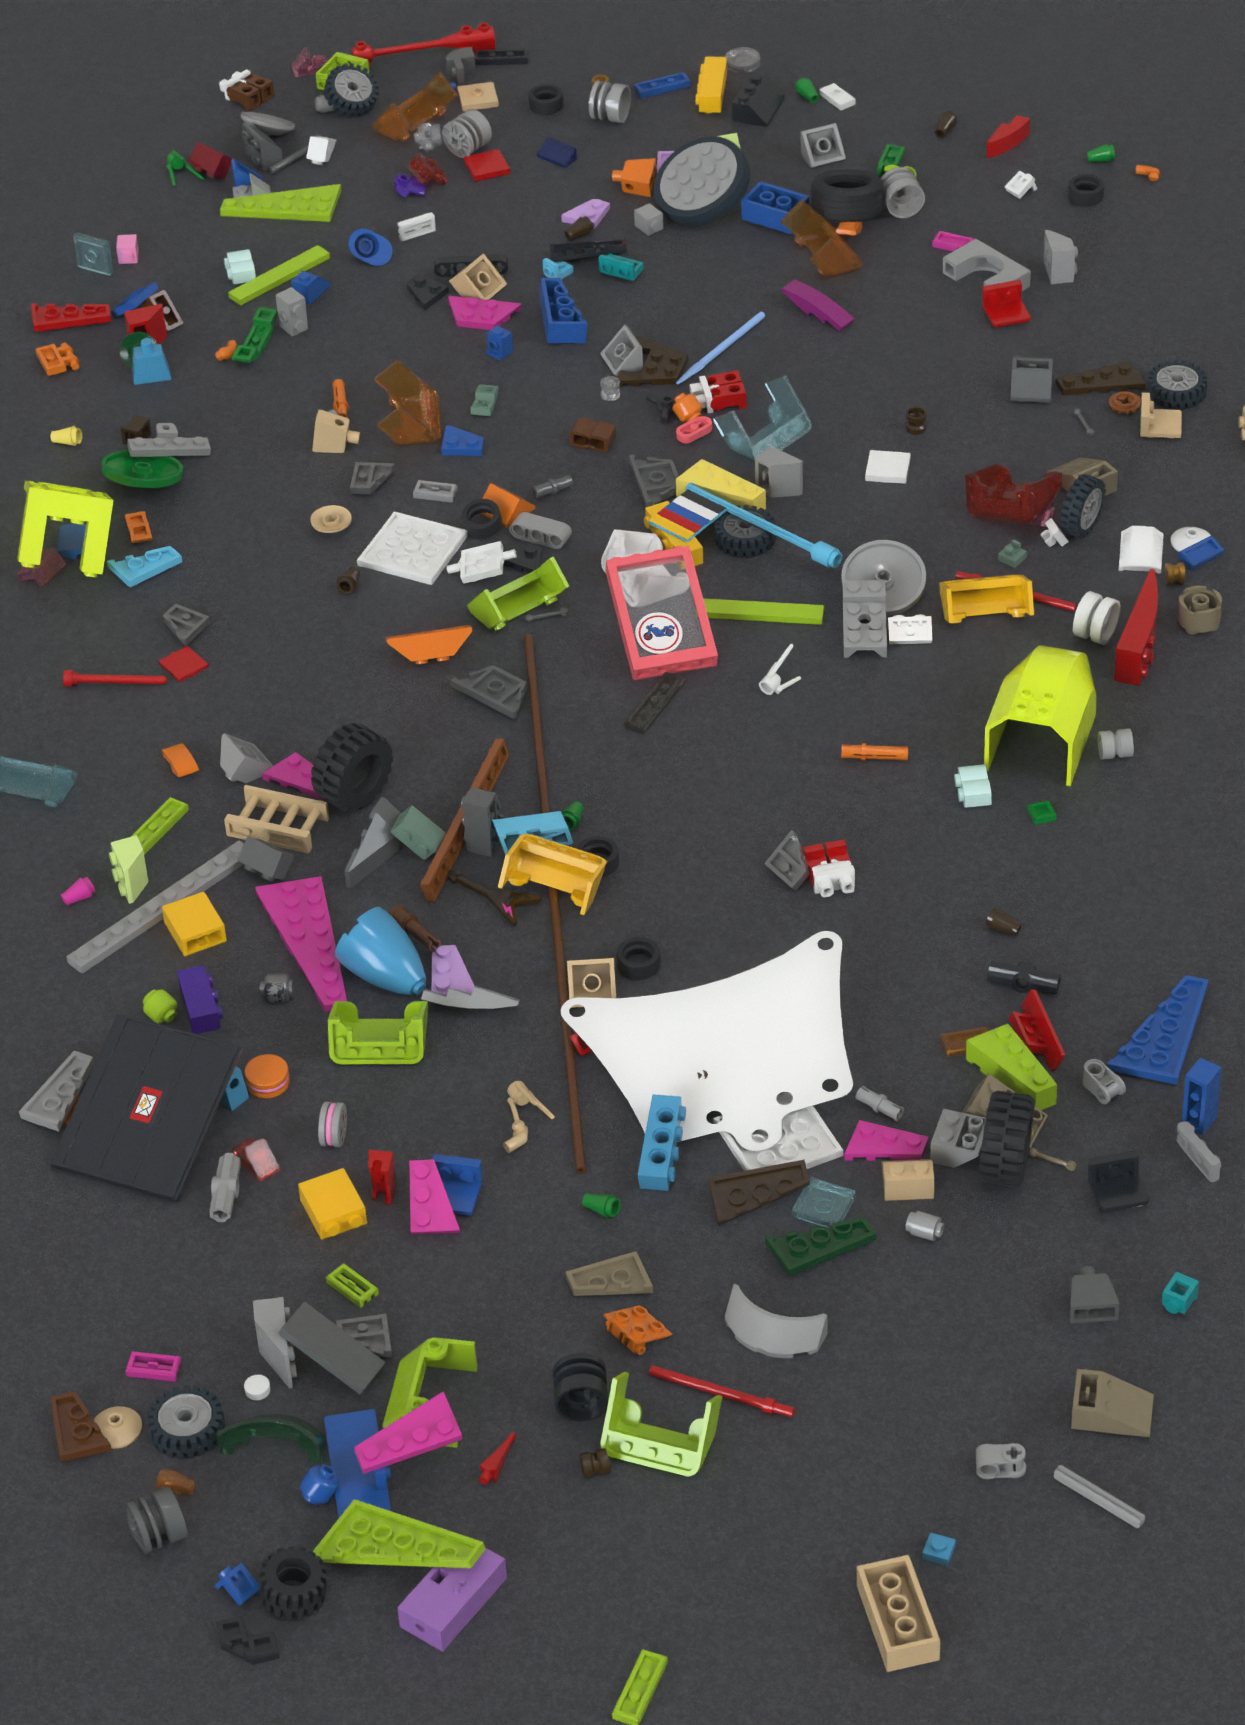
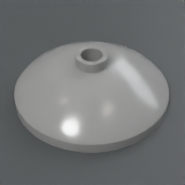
[241,112,295,138]

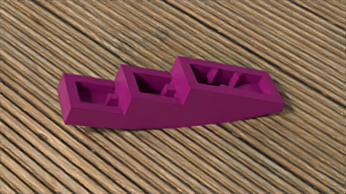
[781,280,855,332]

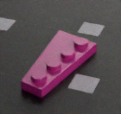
[354,1392,462,1474]

